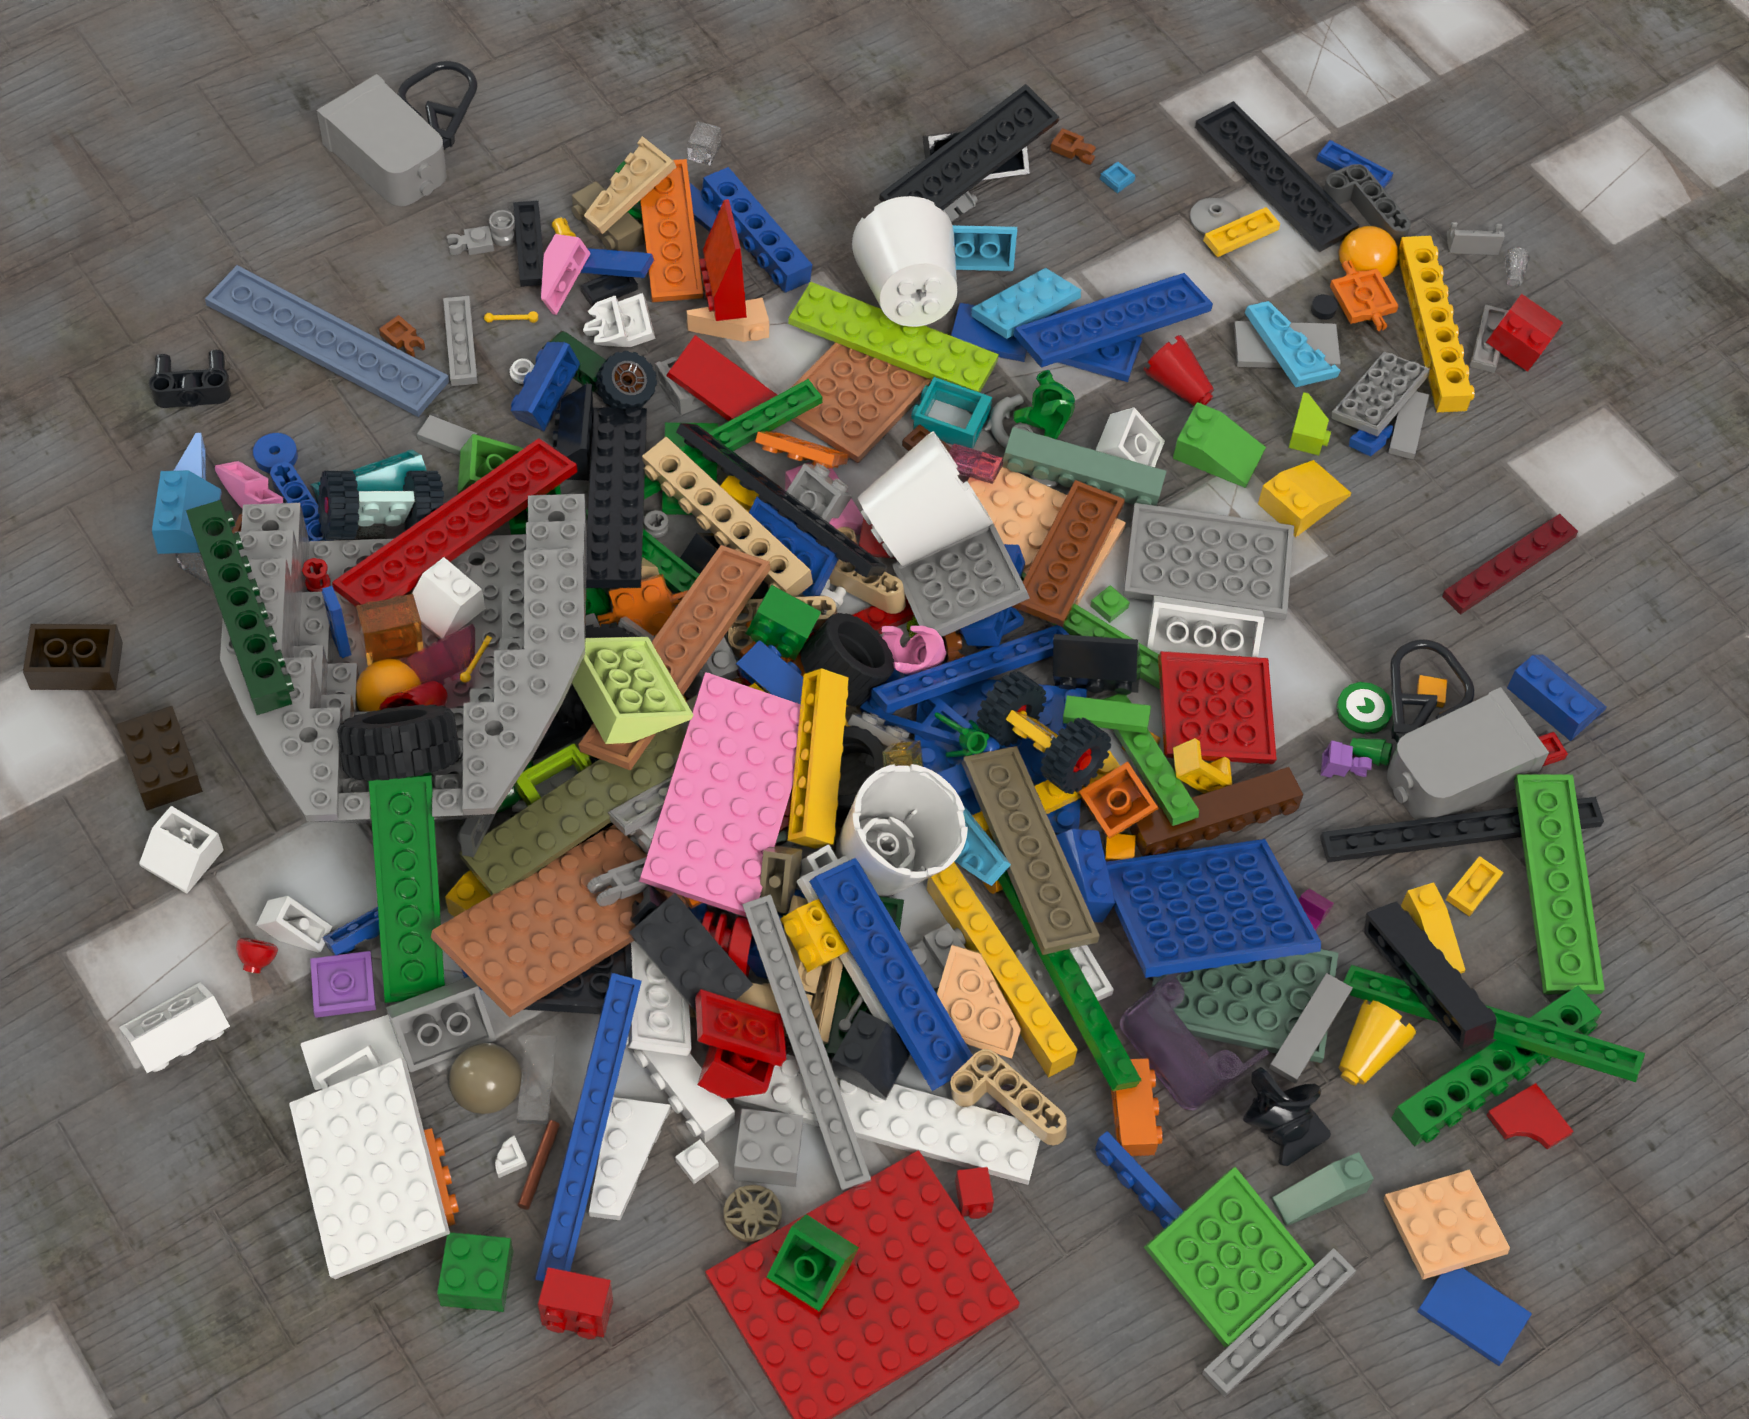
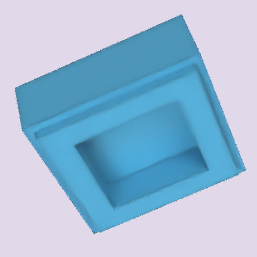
[1100,162,1136,193]

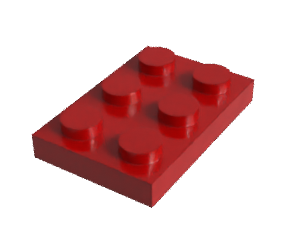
[695,989,786,1067]

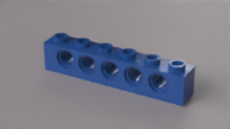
[701,167,812,293]

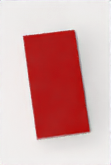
[666,335,777,421]

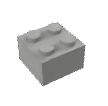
[734,1109,803,1187]

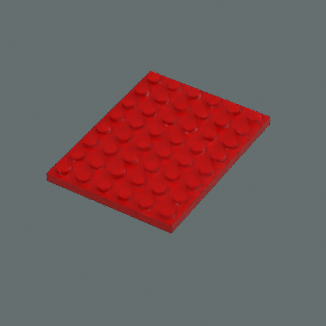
[705,1150,1020,1419]

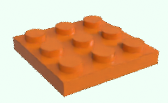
[755,431,849,469]

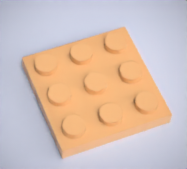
[1384,1170,1510,1280]

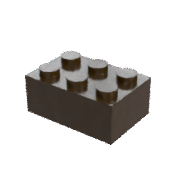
[23,624,123,690]
[116,706,203,811]

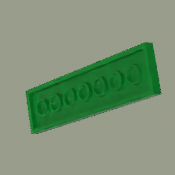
[369,772,445,1003]

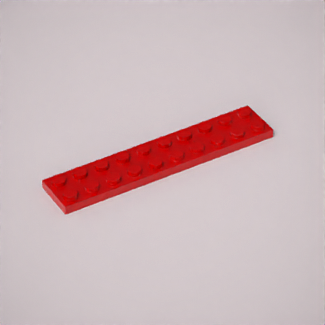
[332,438,577,618]

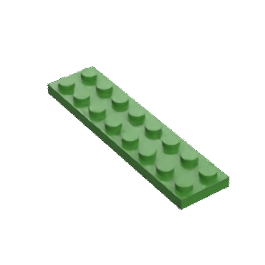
[1514,774,1605,994]

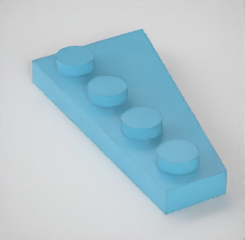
[1245,301,1341,387]
[955,805,1011,886]

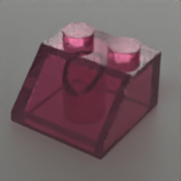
[401,624,475,685]

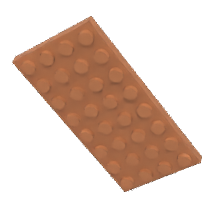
[431,825,689,1017]

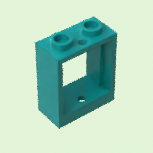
[911,377,992,452]

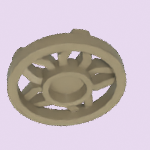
[723,1185,782,1243]

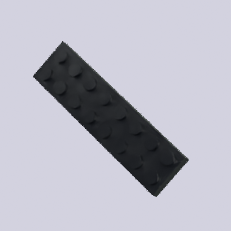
[879,84,1060,211]
[1195,101,1359,253]

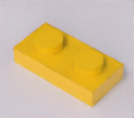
[1446,856,1504,917]

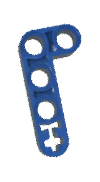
[270,462,334,541]

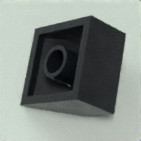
[832,1010,911,1101]

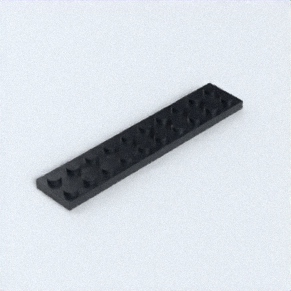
[586,407,647,588]

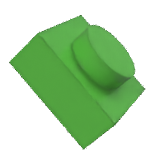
[1090,585,1130,623]

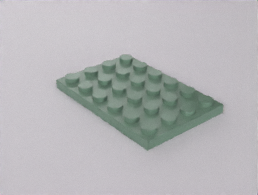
[1145,949,1338,1063]

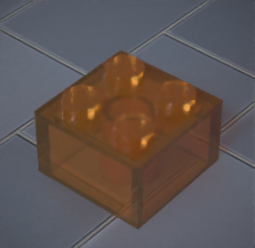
[356,594,424,666]

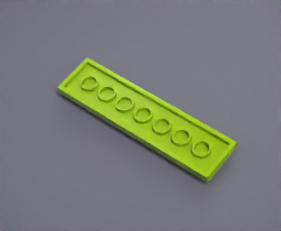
[788,282,999,393]

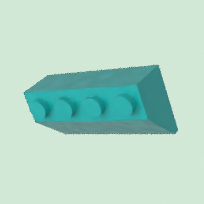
[310,449,427,504]

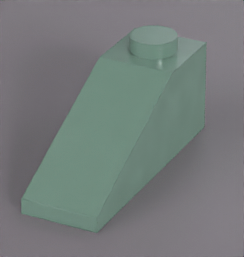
[1271,1152,1374,1226]

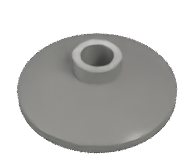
[1190,198,1240,235]

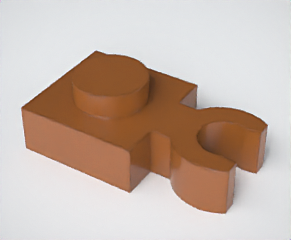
[379,315,425,357]

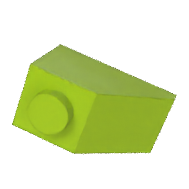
[1289,392,1331,455]

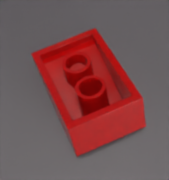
[1486,294,1563,372]

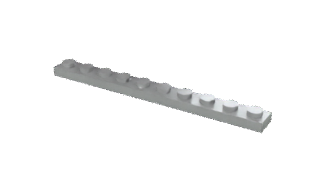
[742,894,871,1191]

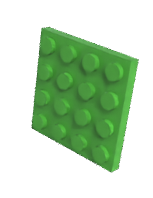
[1144,1167,1315,1347]

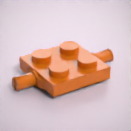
[1330,260,1398,331]
[598,574,688,636]

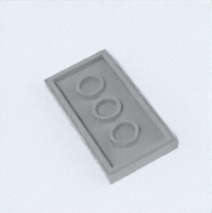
[1233,321,1341,368]

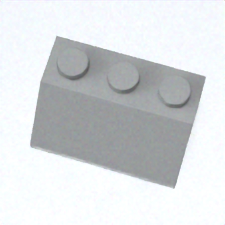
[386,977,496,1073]

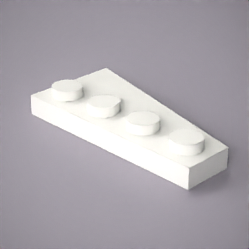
[589,1097,671,1220]

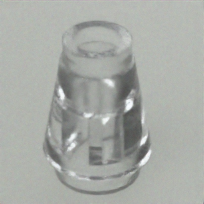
[1504,248,1530,287]

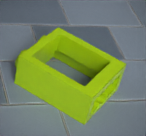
[515,743,592,807]

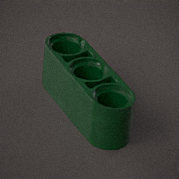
[542,331,606,392]

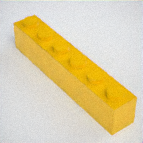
[788,668,848,849]

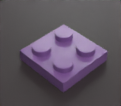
[310,951,376,1018]

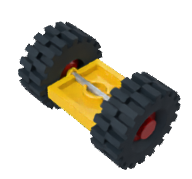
[976,671,1111,794]

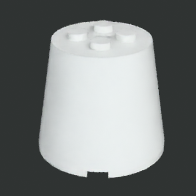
[852,196,957,327]
[858,431,993,566]
[835,764,968,897]

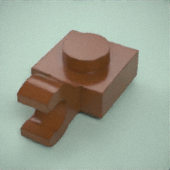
[1050,128,1096,165]
[942,631,965,663]

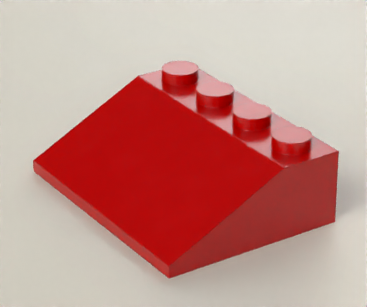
[699,199,747,321]

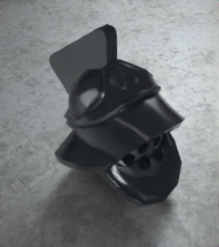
[1243,1067,1331,1166]

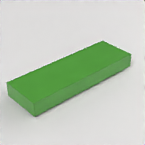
[1063,695,1151,733]

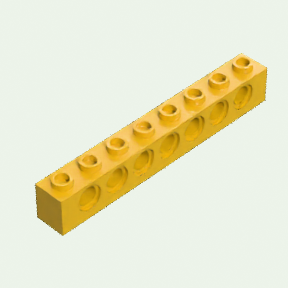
[1398,236,1474,413]

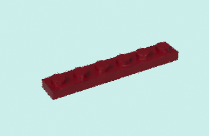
[1442,514,1578,615]

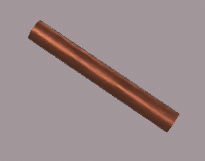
[517,1120,560,1210]

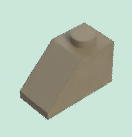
[760,845,802,913]

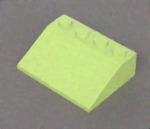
[572,637,693,744]

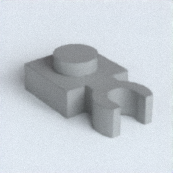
[447,225,494,255]

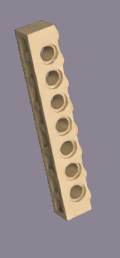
[642,437,813,597]

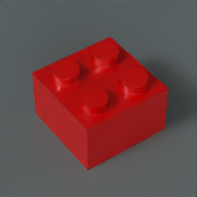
[538,1267,613,1339]

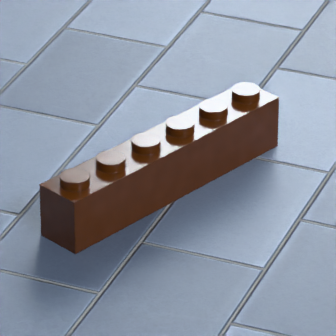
[1130,767,1304,857]

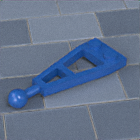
[860,668,1000,754]

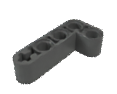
[1323,164,1411,248]

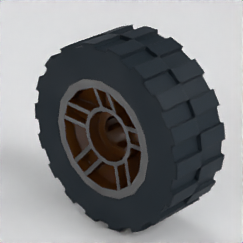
[595,351,657,410]

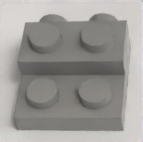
[787,463,852,523]
[910,923,966,994]

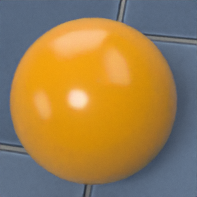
[1338,226,1399,278]
[356,659,423,712]

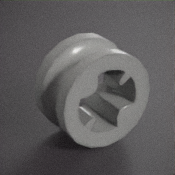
[644,510,669,538]

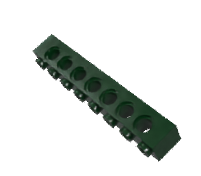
[186,500,295,715]

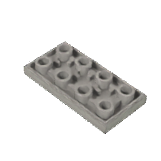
[1332,352,1430,437]

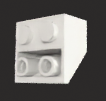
[139,806,224,894]

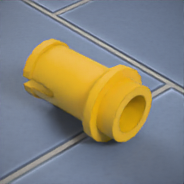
[552,217,576,237]

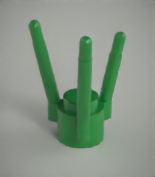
[934,712,989,757]

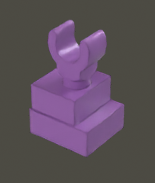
[1321,741,1372,778]

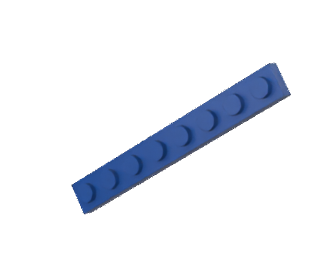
[871,625,1069,714]

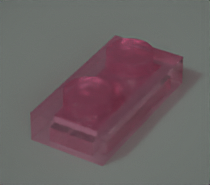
[949,444,1003,484]

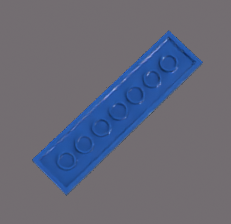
[1014,273,1213,368]
[809,858,973,1091]

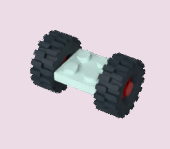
[318,471,445,540]

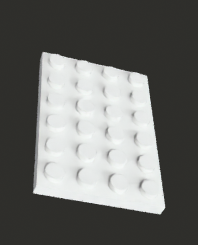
[289,1058,450,1279]

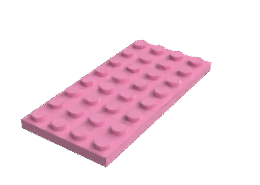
[639,672,801,917]

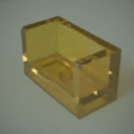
[882,740,924,767]

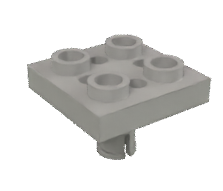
[848,712,914,767]

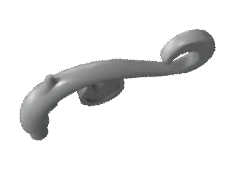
[984,394,1059,488]

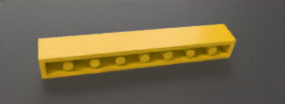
[926,862,1078,1078]

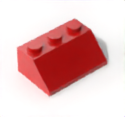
[697,1046,775,1099]

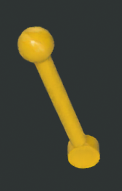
[484,311,538,323]
[460,635,492,683]

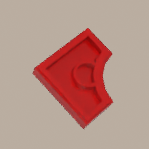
[1487,1083,1574,1150]

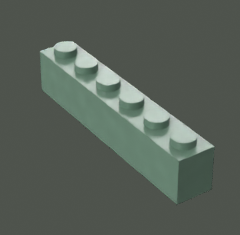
[1001,427,1166,506]

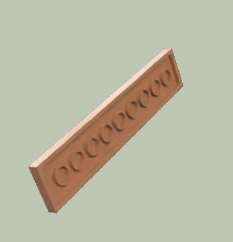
[578,545,771,771]

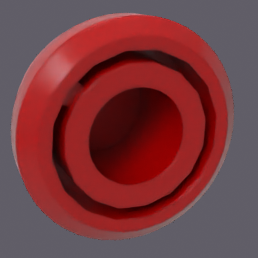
[236,938,279,973]

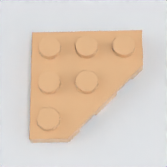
[937,945,1021,1058]

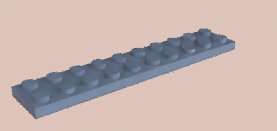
[205,265,449,417]

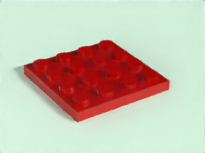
[1158,651,1277,764]

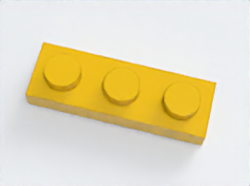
[1203,207,1280,257]

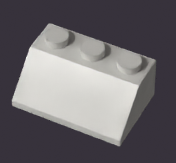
[119,982,230,1073]

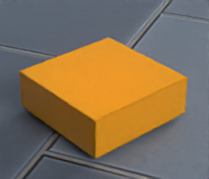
[1417,675,1447,708]
[1105,834,1136,862]

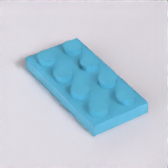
[971,268,1081,339]

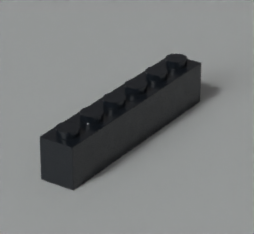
[1364,901,1497,1051]

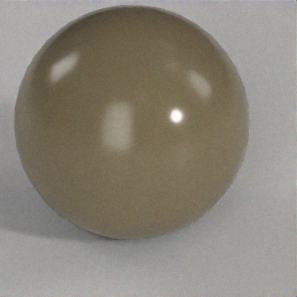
[449,1043,522,1114]

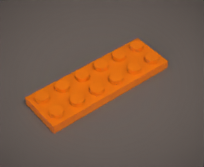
[640,159,703,302]

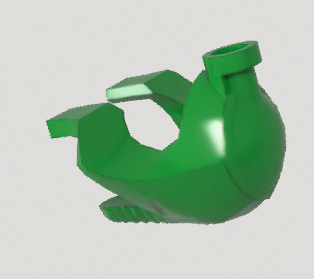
[1013,370,1075,439]

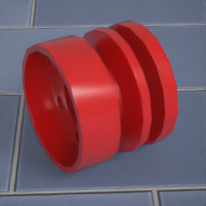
[702,911,753,978]

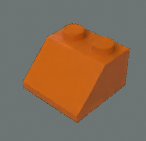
[1079,761,1159,839]

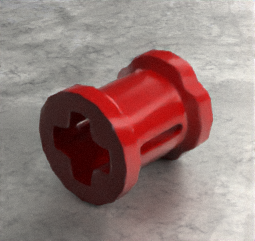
[302,558,331,592]

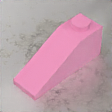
[541,234,591,315]

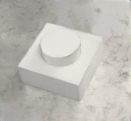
[675,1139,719,1184]

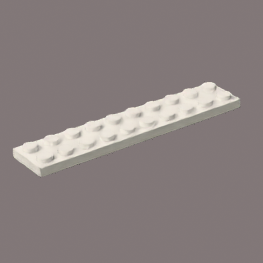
[734,1054,1040,1185]

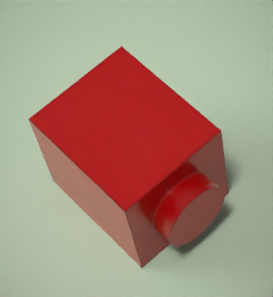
[955,1167,994,1219]

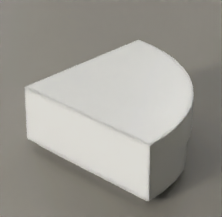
[495,1136,527,1178]

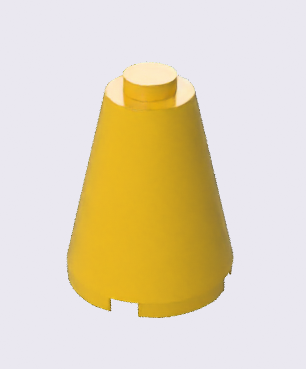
[1339,1000,1416,1086]

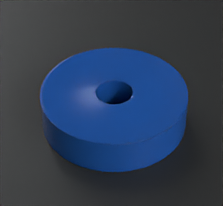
[253,433,298,473]

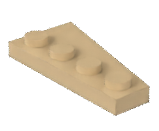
[584,136,676,234]

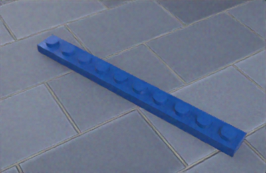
[534,973,642,1282]

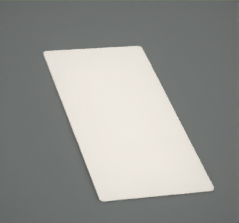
[301,1015,405,1090]

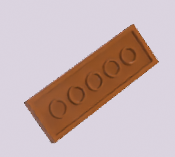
[1012,480,1125,627]

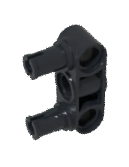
[149,350,231,408]

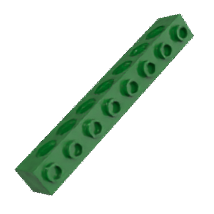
[1391,985,1602,1147]

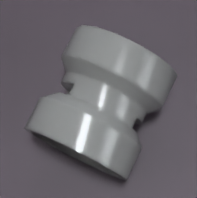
[489,210,516,246]

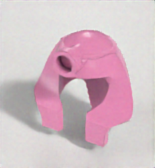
[882,626,946,676]

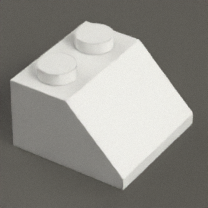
[1095,407,1165,467]
[405,557,486,642]

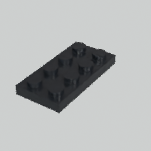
[628,893,753,1012]

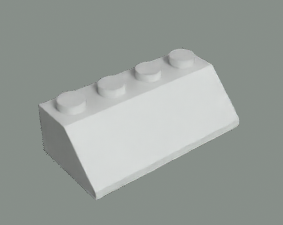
[1147,595,1265,657]

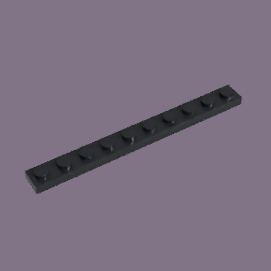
[676,423,887,578]
[1320,797,1604,862]

